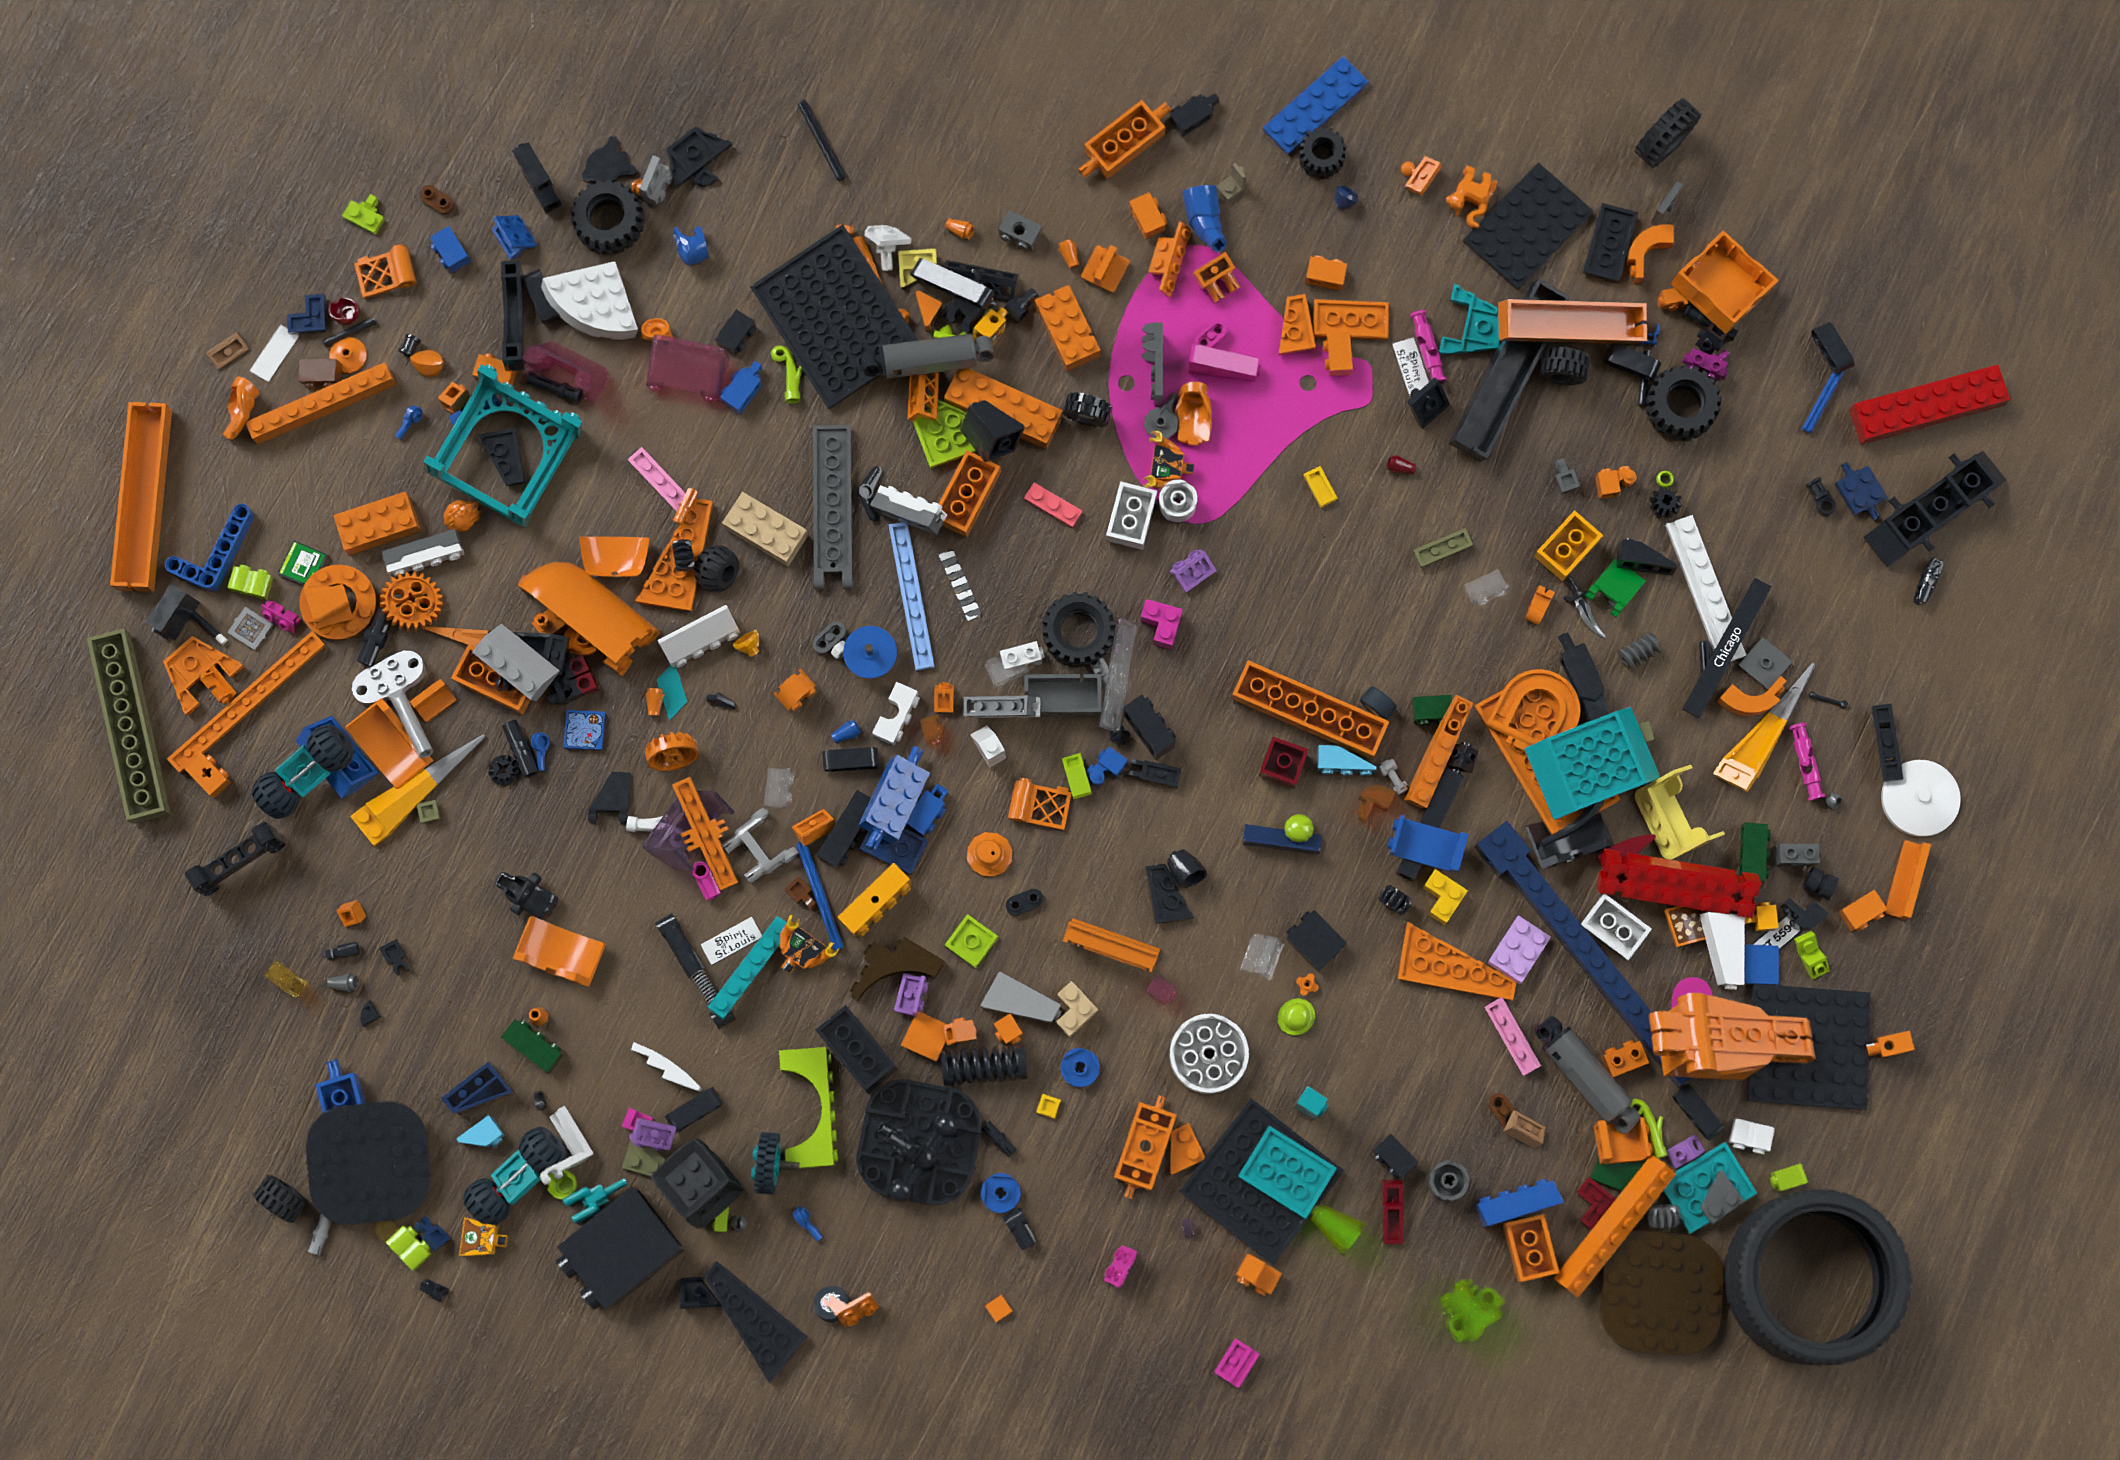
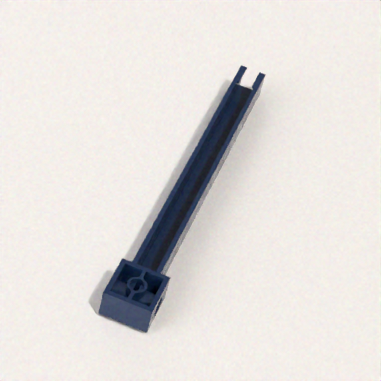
[1474,821,1691,1087]

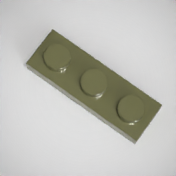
[1413,528,1473,569]

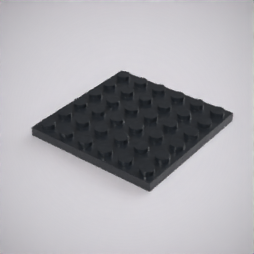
[1747,984,1871,1110]
[1179,1098,1345,1265]

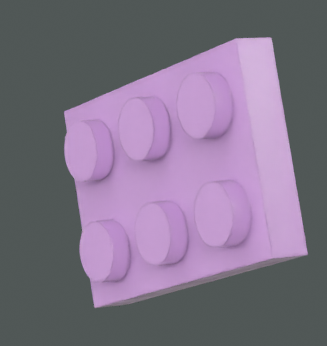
[1487,915,1551,984]

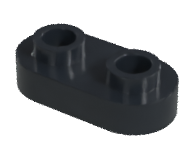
[1006,889,1043,916]

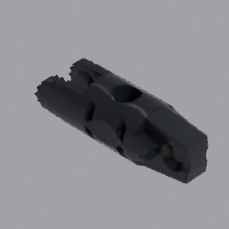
[1913,557,1943,605]

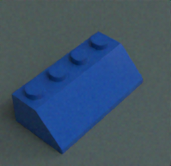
[295,716,378,798]
[1476,1178,1563,1227]

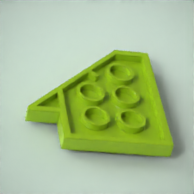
[913,395,977,469]

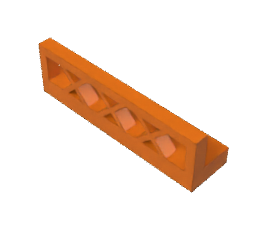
[908,372,939,421]

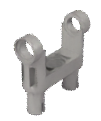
[722,807,799,884]

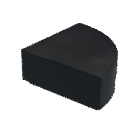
[692,167,719,187]
[360,1000,381,1027]
[534,1090,547,1111]

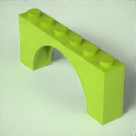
[779,1047,838,1170]

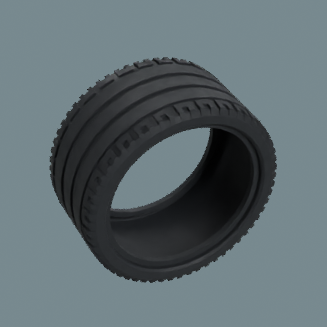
[1723,1189,1912,1365]

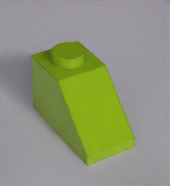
[1770,1164,1808,1192]

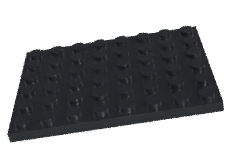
[750,224,918,410]

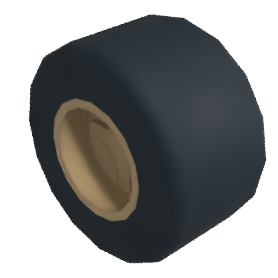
[1360,686,1397,720]

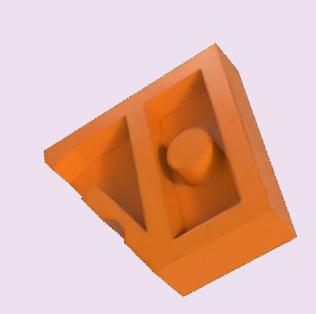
[1170,1123,1205,1175]

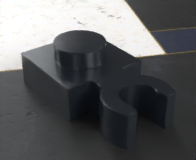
[379,939,410,976]

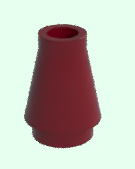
[1386,455,1416,475]

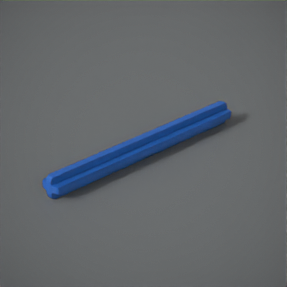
[797,842,843,951]

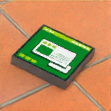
[277,540,329,586]

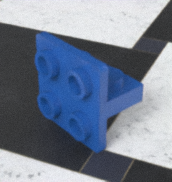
[492,215,537,260]

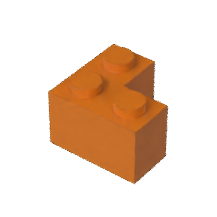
[1235,1254,1282,1296]

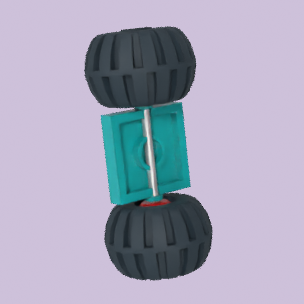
[252,725,354,819]
[463,1127,567,1225]

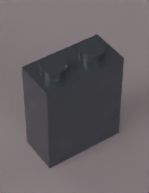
[146,584,200,640]
[1286,910,1347,972]

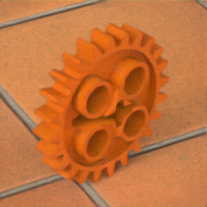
[380,572,443,631]

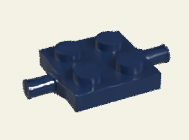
[1835,462,1888,521]

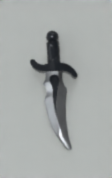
[1563,576,1605,638]

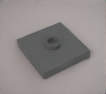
[1651,181,1683,226]
[1738,637,1792,690]

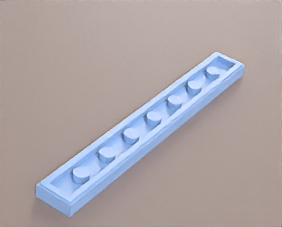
[889,522,935,671]

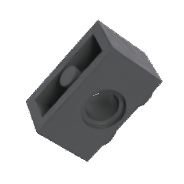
[998,210,1042,251]
[1775,844,1820,866]

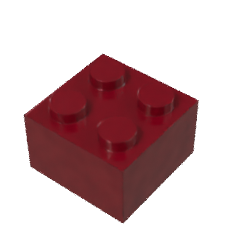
[1259,736,1309,789]

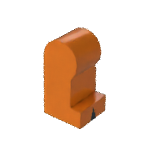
[1525,585,1555,625]

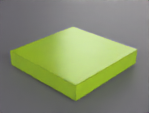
[945,914,999,968]

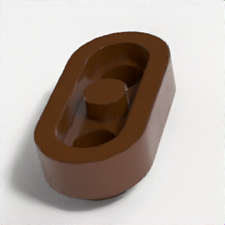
[419,185,454,215]
[1488,1093,1516,1129]

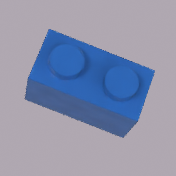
[430,226,471,273]

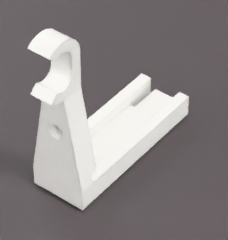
[540,1106,594,1185]

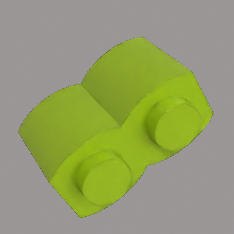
[227,565,273,600]
[386,1225,432,1271]

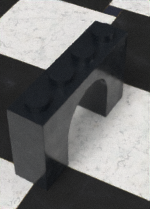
[512,142,562,214]

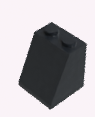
[960,400,1025,462]

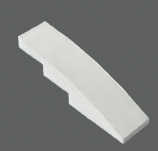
[631,1042,702,1092]

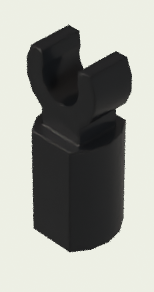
[324,941,360,960]

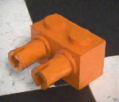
[1191,252,1240,303]
[532,609,570,635]

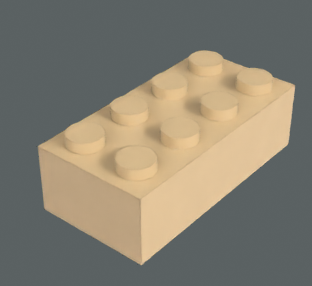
[722,492,808,566]

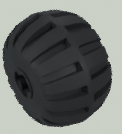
[694,545,739,592]

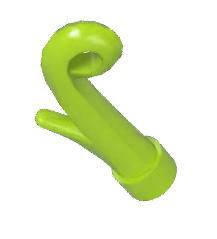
[771,346,803,404]
[1628,1099,1668,1159]

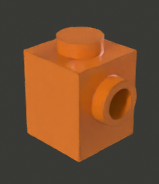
[994,1014,1023,1046]
[943,1018,976,1045]

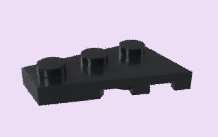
[478,428,525,487]
[1145,864,1194,924]

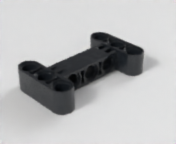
[184,822,286,896]

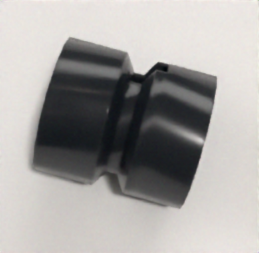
[1803,866,1839,901]

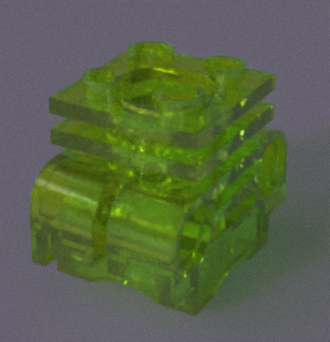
[1438,1278,1505,1342]

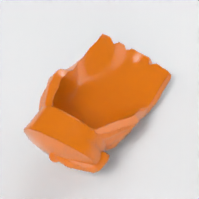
[223,377,259,440]
[1176,382,1212,446]

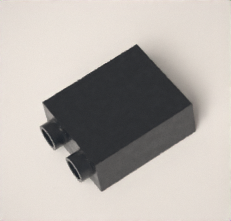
[556,1186,685,1310]

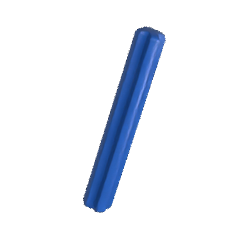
[1802,371,1844,433]

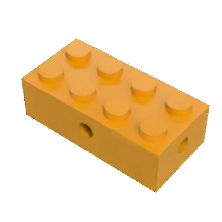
[838,863,912,938]

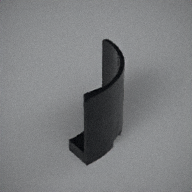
[1526,812,1614,869]

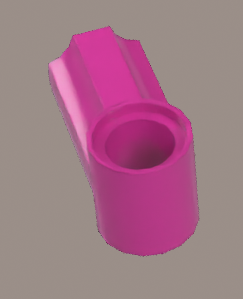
[692,862,721,901]

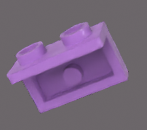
[894,973,929,1017]

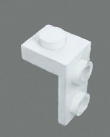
[1000,641,1044,669]

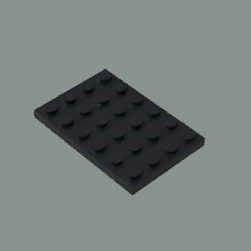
[1462,162,1594,291]

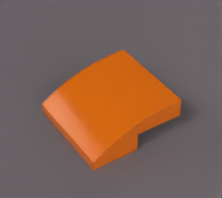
[901,1012,948,1062]

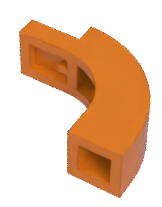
[1626,225,1674,284]
[1717,676,1786,716]

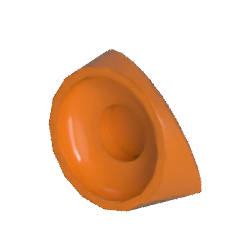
[641,318,674,342]
[410,350,443,377]

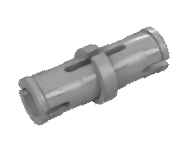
[308,1214,332,1255]

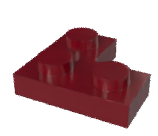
[1576,1177,1616,1230]

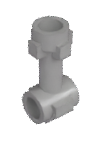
[1379,759,1408,795]

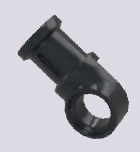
[1806,477,1836,516]

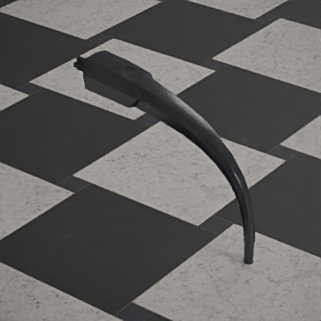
[1540,632,1609,847]

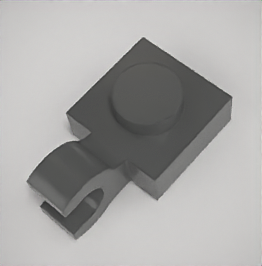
[1555,458,1580,494]

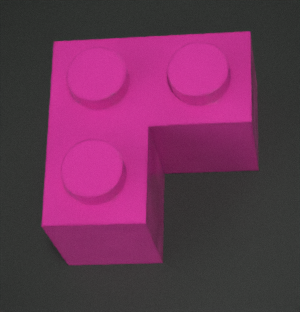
[1140,599,1183,650]

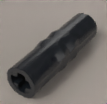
[502,720,539,778]

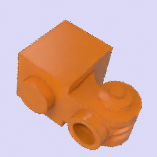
[1595,466,1636,499]

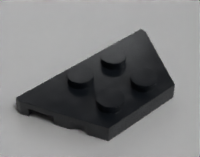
[667,126,733,188]

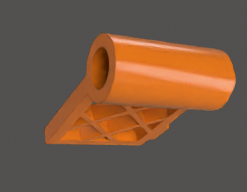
[354,244,416,299]
[1008,778,1072,831]

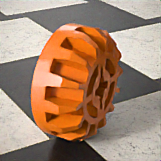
[645,731,699,771]

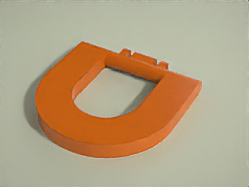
[1486,669,1580,752]

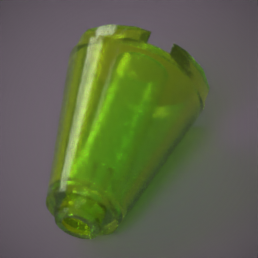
[1310,1204,1367,1256]

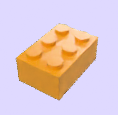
[1534,510,1603,582]

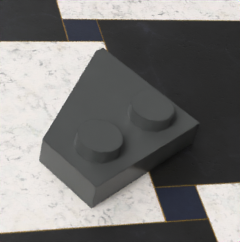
[1700,1170,1744,1224]

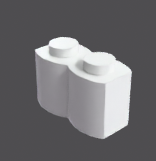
[1729,1119,1775,1155]

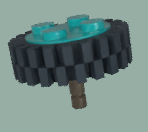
[751,1132,800,1195]

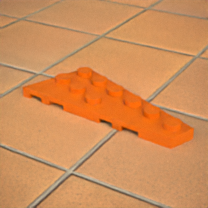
[635,498,713,612]
[1397,922,1516,1001]

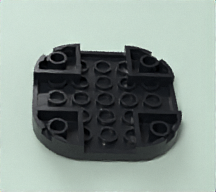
[856,1079,982,1205]
[306,1100,430,1225]

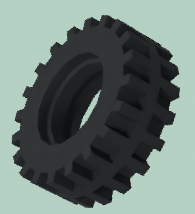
[1634,98,1702,168]
[1042,591,1115,668]

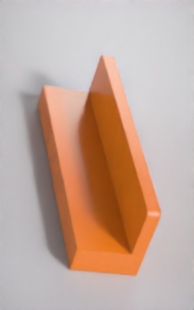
[1884,840,1931,920]

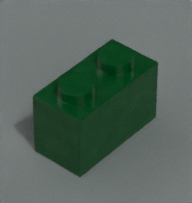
[1412,695,1452,726]

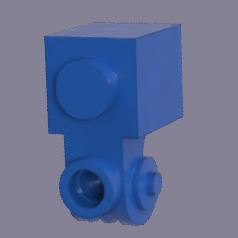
[1086,747,1128,786]

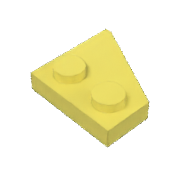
[898,249,937,288]

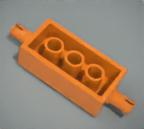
[1078,100,1171,179]

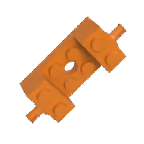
[1114,1095,1177,1199]

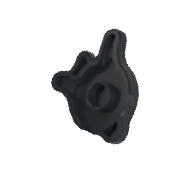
[582,136,637,183]

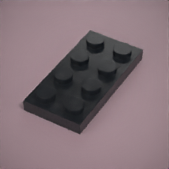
[1582,203,1638,283]

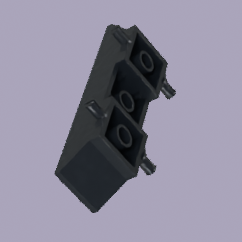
[1863,451,2007,567]

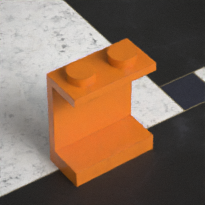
[1594,1117,1652,1164]

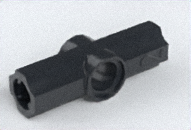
[356,608,393,667]

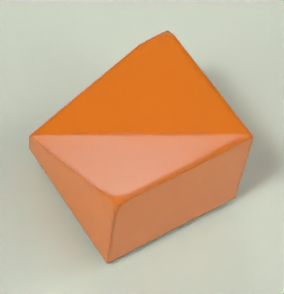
[336,900,366,927]

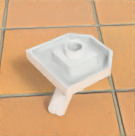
[865,225,911,271]

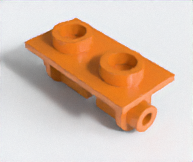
[199,665,236,704]

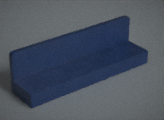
[1242,824,1322,855]

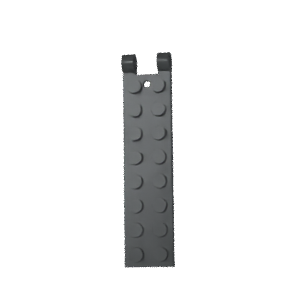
[813,425,853,590]

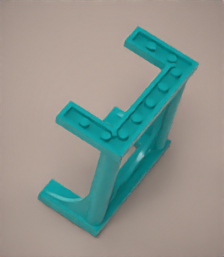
[423,364,582,528]

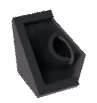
[680,1277,722,1309]

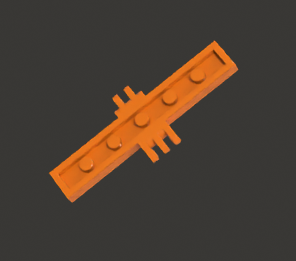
[672,776,738,890]

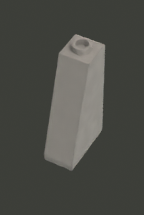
[980,971,1062,1024]

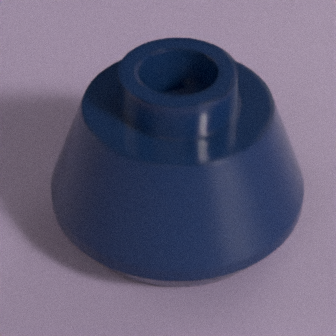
[1334,185,1358,210]

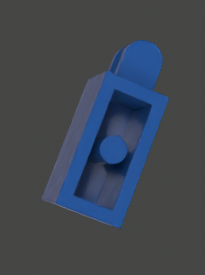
[906,783,949,837]

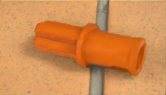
[672,488,698,526]

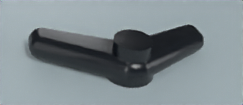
[857,466,882,521]

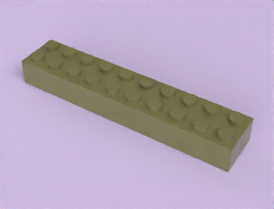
[87,628,171,824]

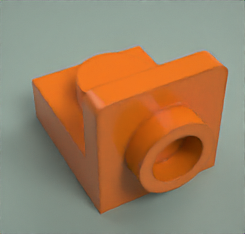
[934,682,954,712]

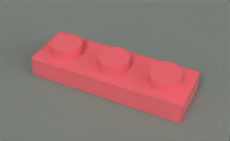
[1024,483,1082,528]

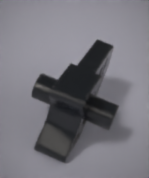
[419,1279,450,1303]

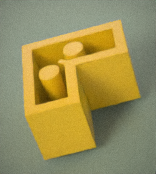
[1423,869,1468,925]

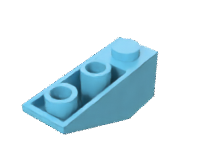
[1317,745,1376,776]

